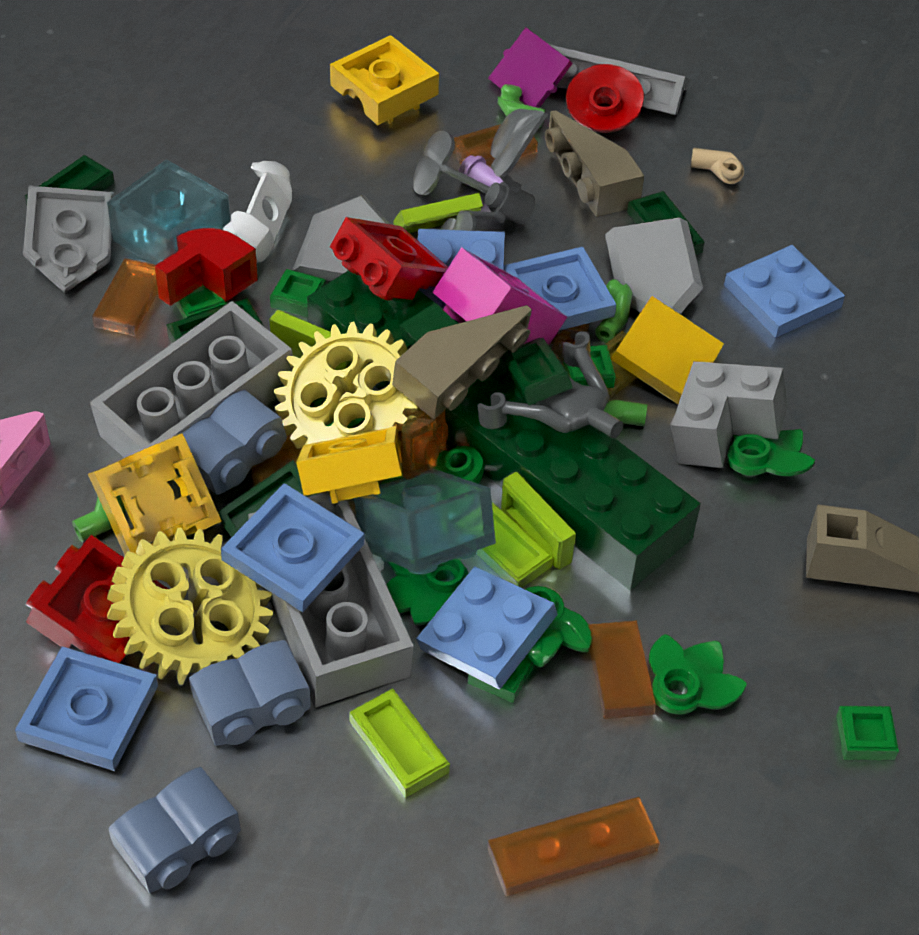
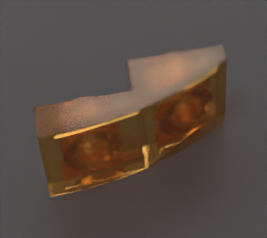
[402,409,449,479]

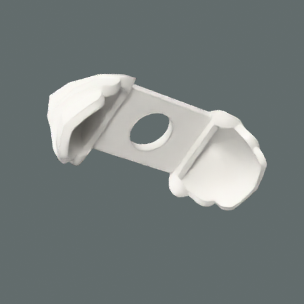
[223,161,292,263]

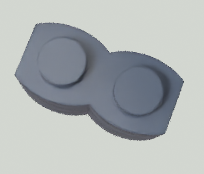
[183,390,287,495]
[189,640,311,746]
[108,767,241,893]

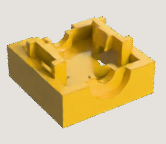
[330,35,439,125]
[296,426,403,504]
[88,433,222,555]

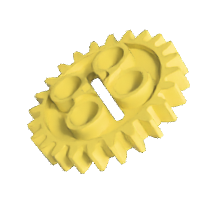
[274,322,422,449]
[107,528,273,685]

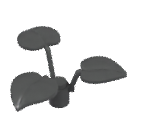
[413,109,549,231]

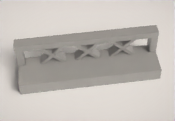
[549,44,690,116]

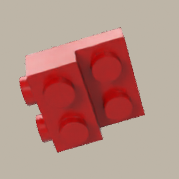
[330,217,448,301]
[26,535,169,664]

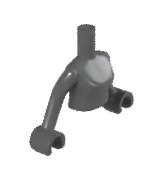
[477,332,623,438]

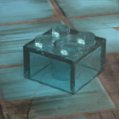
[107,159,230,266]
[354,468,496,574]

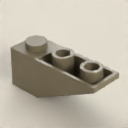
[545,110,644,217]
[392,305,532,420]
[806,504,919,592]

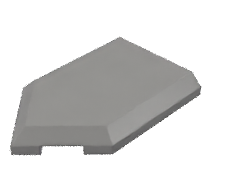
[23,186,113,293]
[293,195,390,282]
[605,218,703,315]

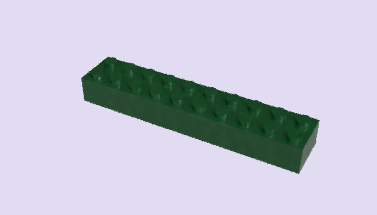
[307,270,701,591]

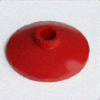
[566,64,644,133]

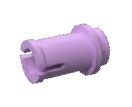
[459,155,504,187]

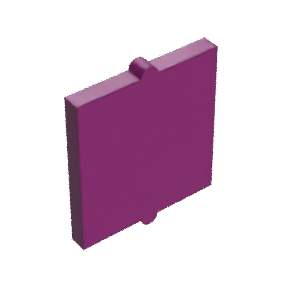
[488,27,573,108]

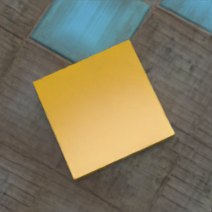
[611,296,724,404]

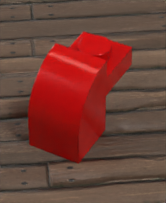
[155,228,258,306]

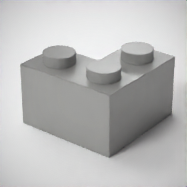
[671,361,788,468]

